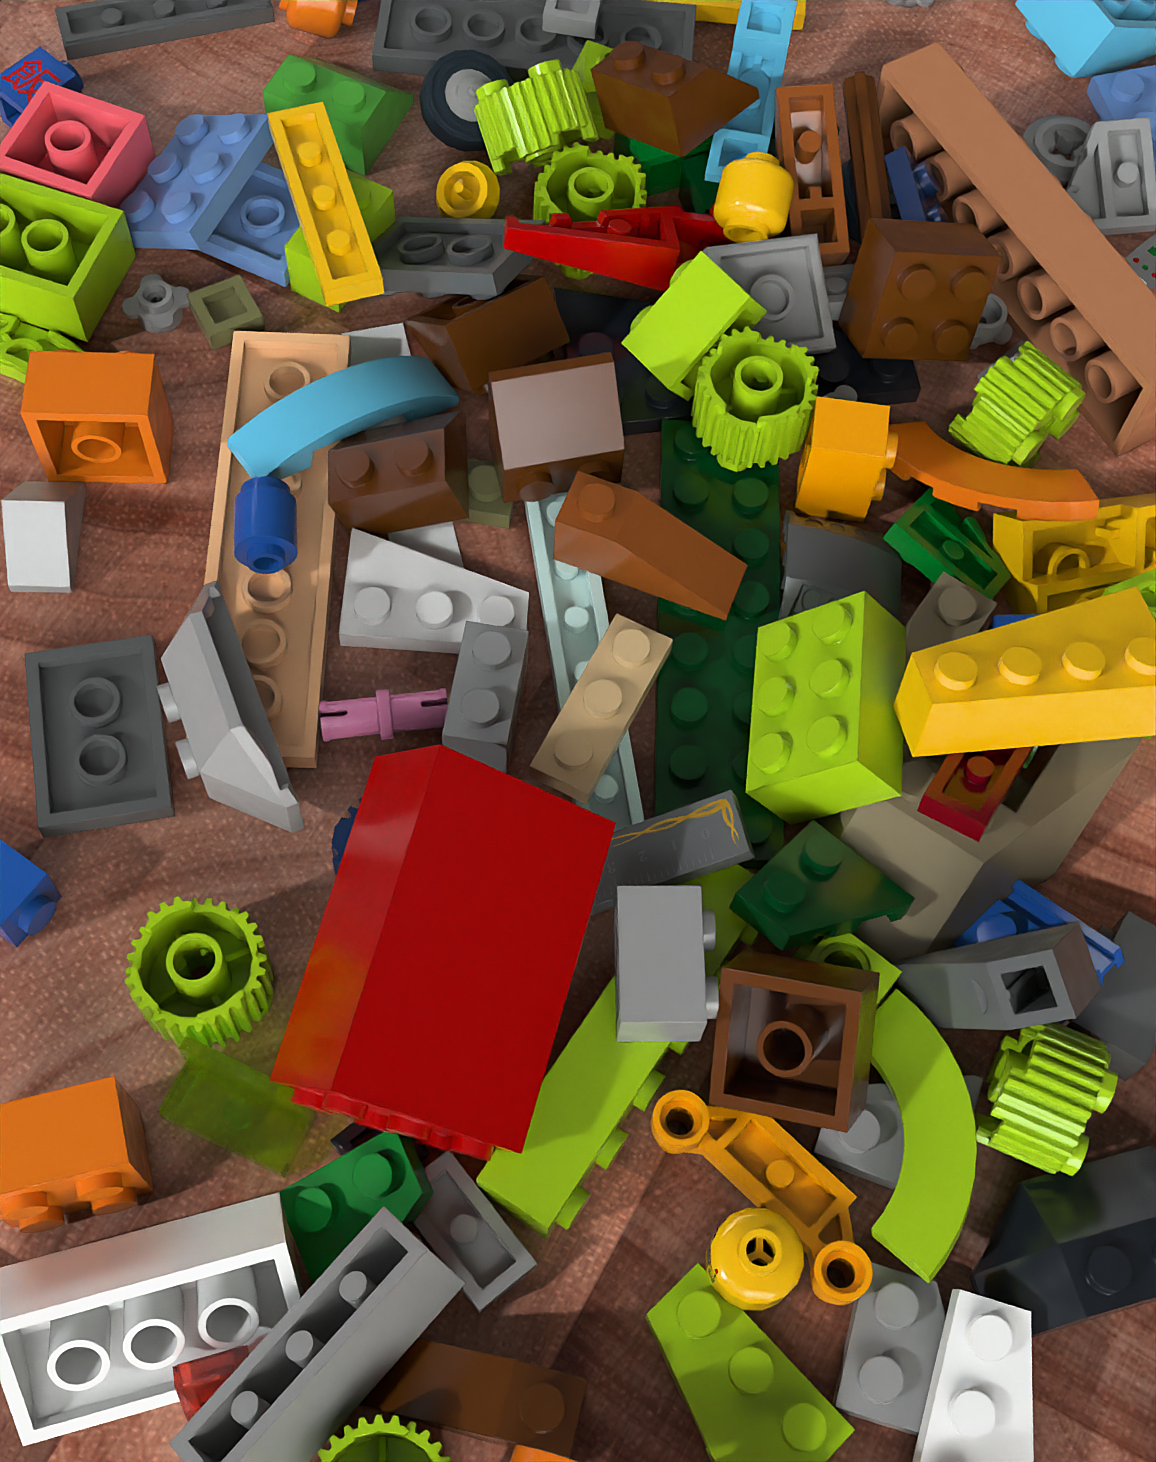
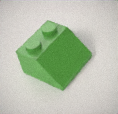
[262,54,414,176]

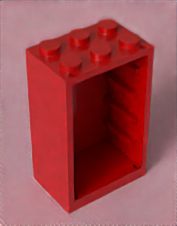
[269,744,616,1161]

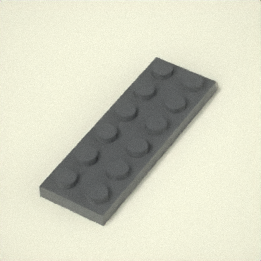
[372,0,696,83]

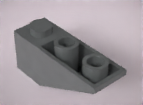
[890,922,1102,1030]

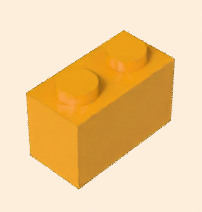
[794,396,898,523]

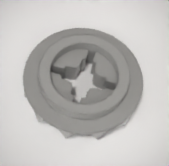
[1023,115,1092,186]

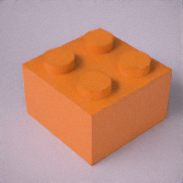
[20,349,174,484]
[0,1076,155,1233]

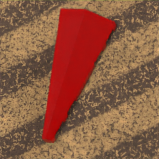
[503,203,781,292]

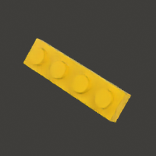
[267,101,384,307]

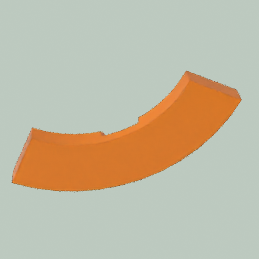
[888,421,1100,521]

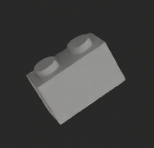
[442,621,529,774]
[613,886,719,1042]

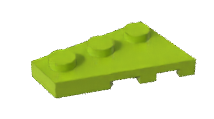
[645,1263,855,1462]

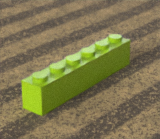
[476,864,761,1240]

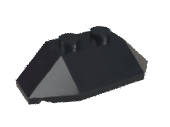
[970,1145,1156,1337]

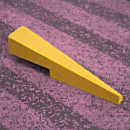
[993,493,1156,615]

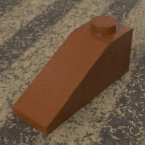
[775,83,850,267]
[553,471,747,621]

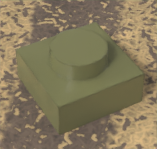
[187,274,265,351]
[459,458,516,529]

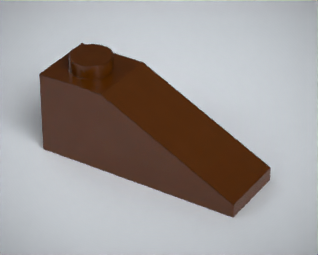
[358,1338,588,1458]

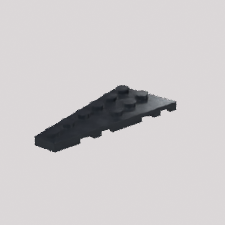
[553,287,921,436]

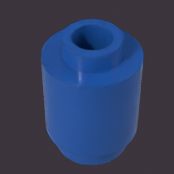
[234,476,298,574]

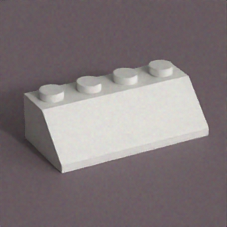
[0,1192,304,1446]

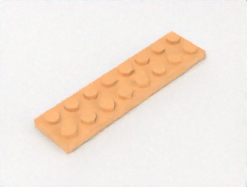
[186,331,352,768]

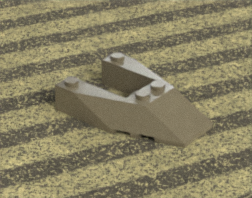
[814,571,1143,989]

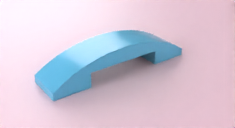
[704,0,797,183]
[228,356,460,480]

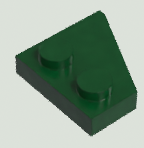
[729,820,915,951]

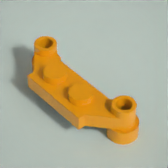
[651,1090,873,1305]

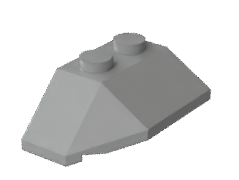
[156,581,305,833]

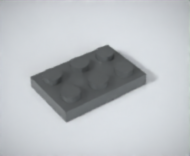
[371,217,546,300]
[24,635,175,838]

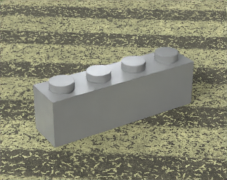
[169,1206,465,1462]

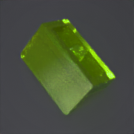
[157,1036,318,1178]

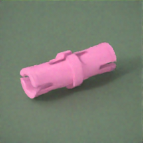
[319,688,448,742]

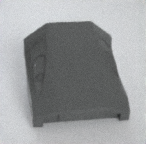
[778,510,902,622]

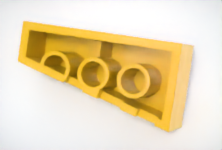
[893,586,1156,757]

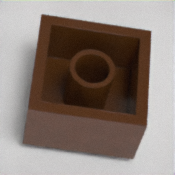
[838,218,1002,361]
[708,949,880,1133]

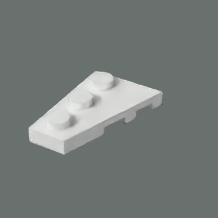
[339,528,529,654]

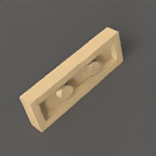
[529,613,673,804]

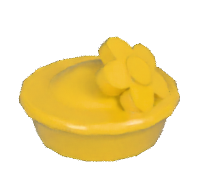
[436,161,500,219]

